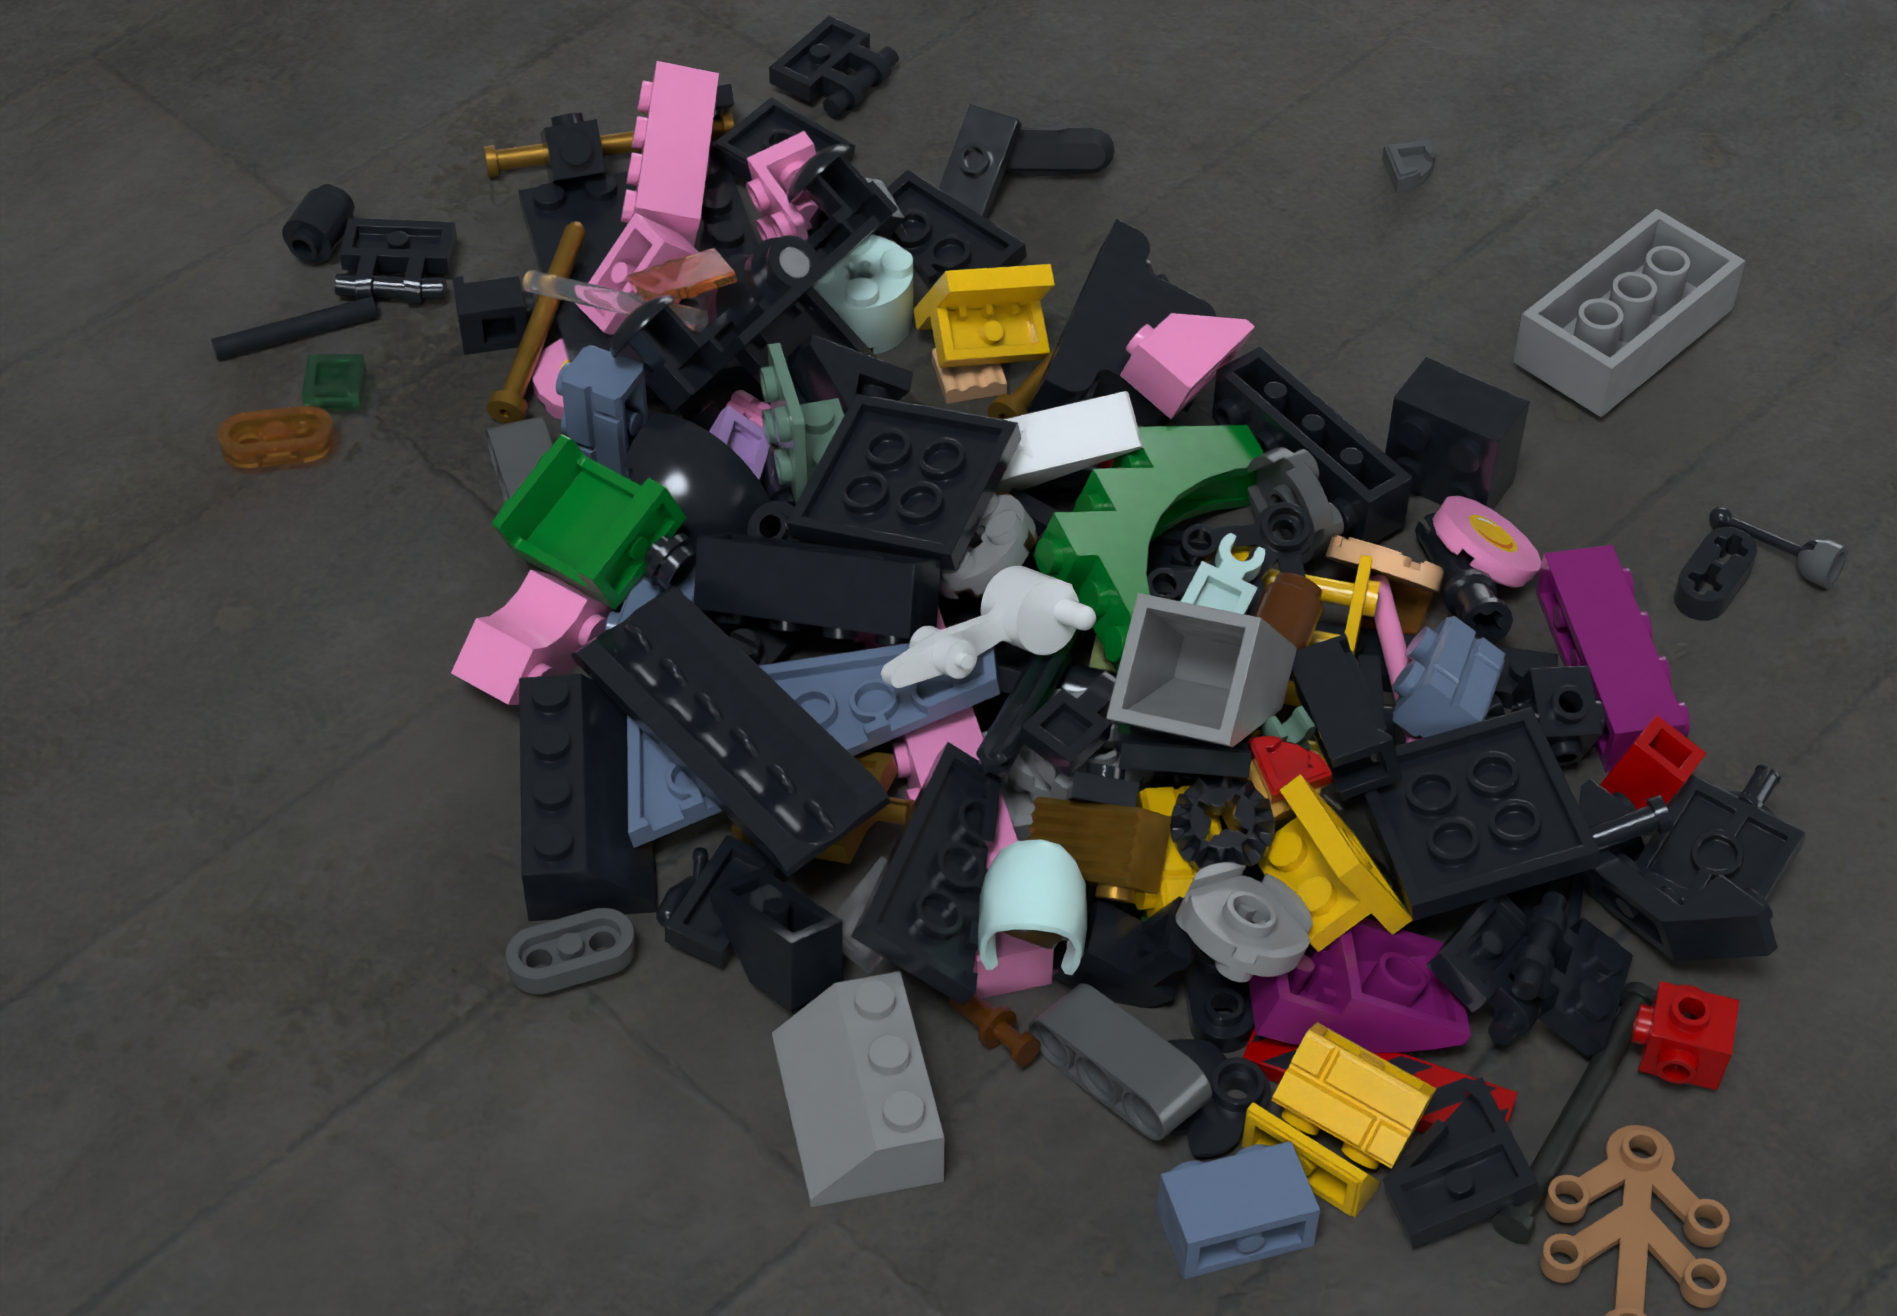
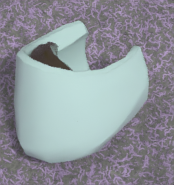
[978,839,1087,975]

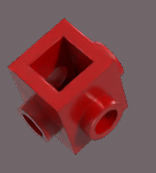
[1631,981,1740,1090]

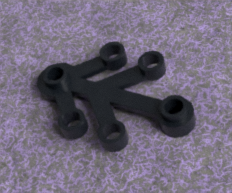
[1147,502,1315,616]

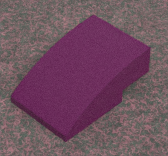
[1249,918,1471,1053]

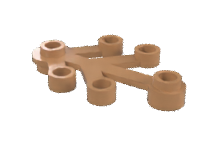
[1539,1125,1730,1316]

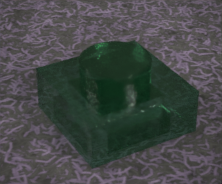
[301,354,367,410]

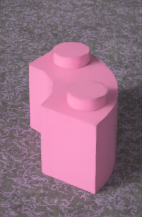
[451,570,613,705]

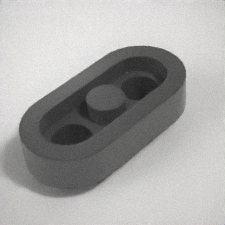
[505,908,636,994]

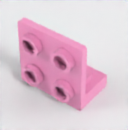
[746,131,819,241]

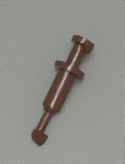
[949,992,1041,1066]

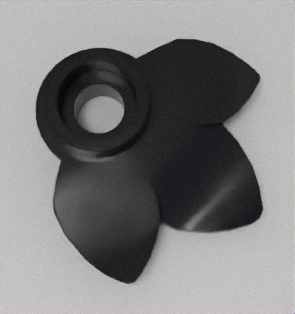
[1168,1039,1271,1157]

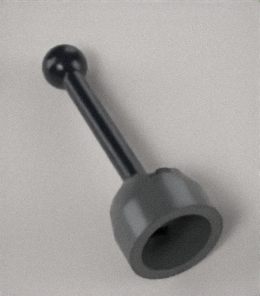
[1709,507,1848,589]

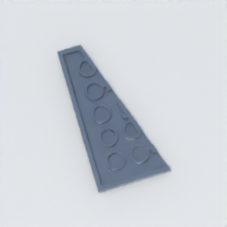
[627,643,1000,848]

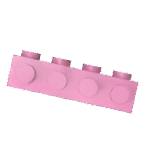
[621,61,719,247]

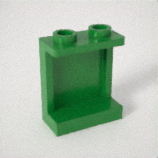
[492,435,687,610]

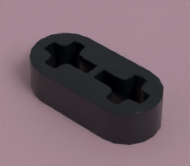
[1673,527,1758,621]

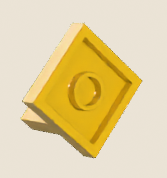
[913,264,1055,368]
[1257,774,1412,952]

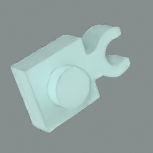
[1180,533,1265,615]

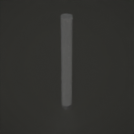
[523,270,708,332]

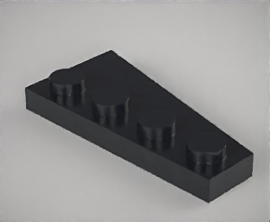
[851,742,1002,1006]

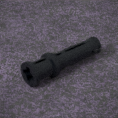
[1415,513,1513,644]

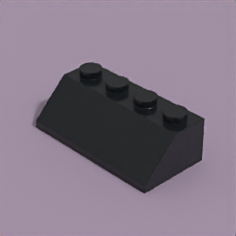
[519,674,657,921]

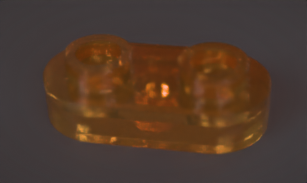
[217,406,335,468]

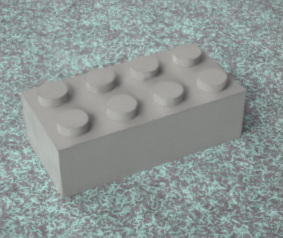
[1513,209,1745,417]

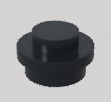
[644,533,696,589]

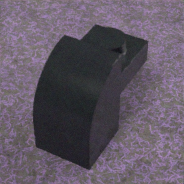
[1052,896,1198,1007]

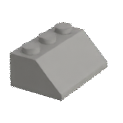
[772,971,945,1207]

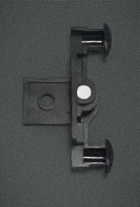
[610,144,898,413]

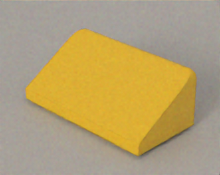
[1242,1102,1380,1217]

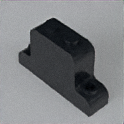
[1028,219,1216,427]

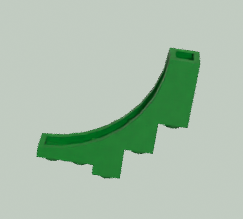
[1033,425,1264,674]

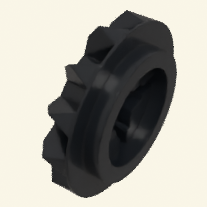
[1170,776,1275,871]

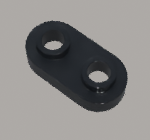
[1182,947,1255,1053]

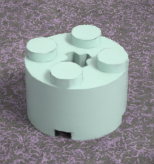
[813,235,913,354]

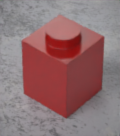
[1600,714,1707,809]

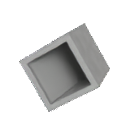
[1106,593,1297,747]

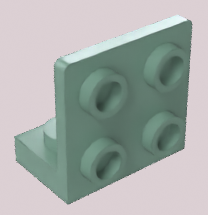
[759,343,844,503]

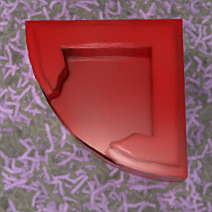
[1248,736,1333,804]

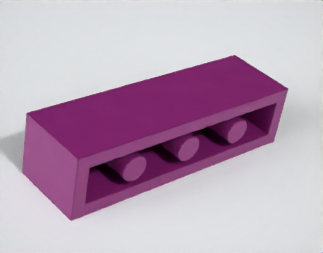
[1535,545,1690,773]

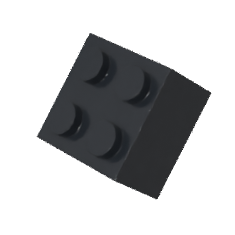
[1385,357,1530,510]

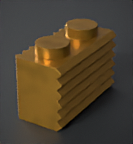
[1026,797,1172,904]

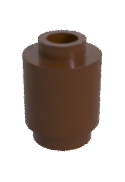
[1253,573,1323,650]

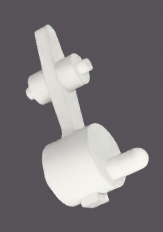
[881,566,1096,688]

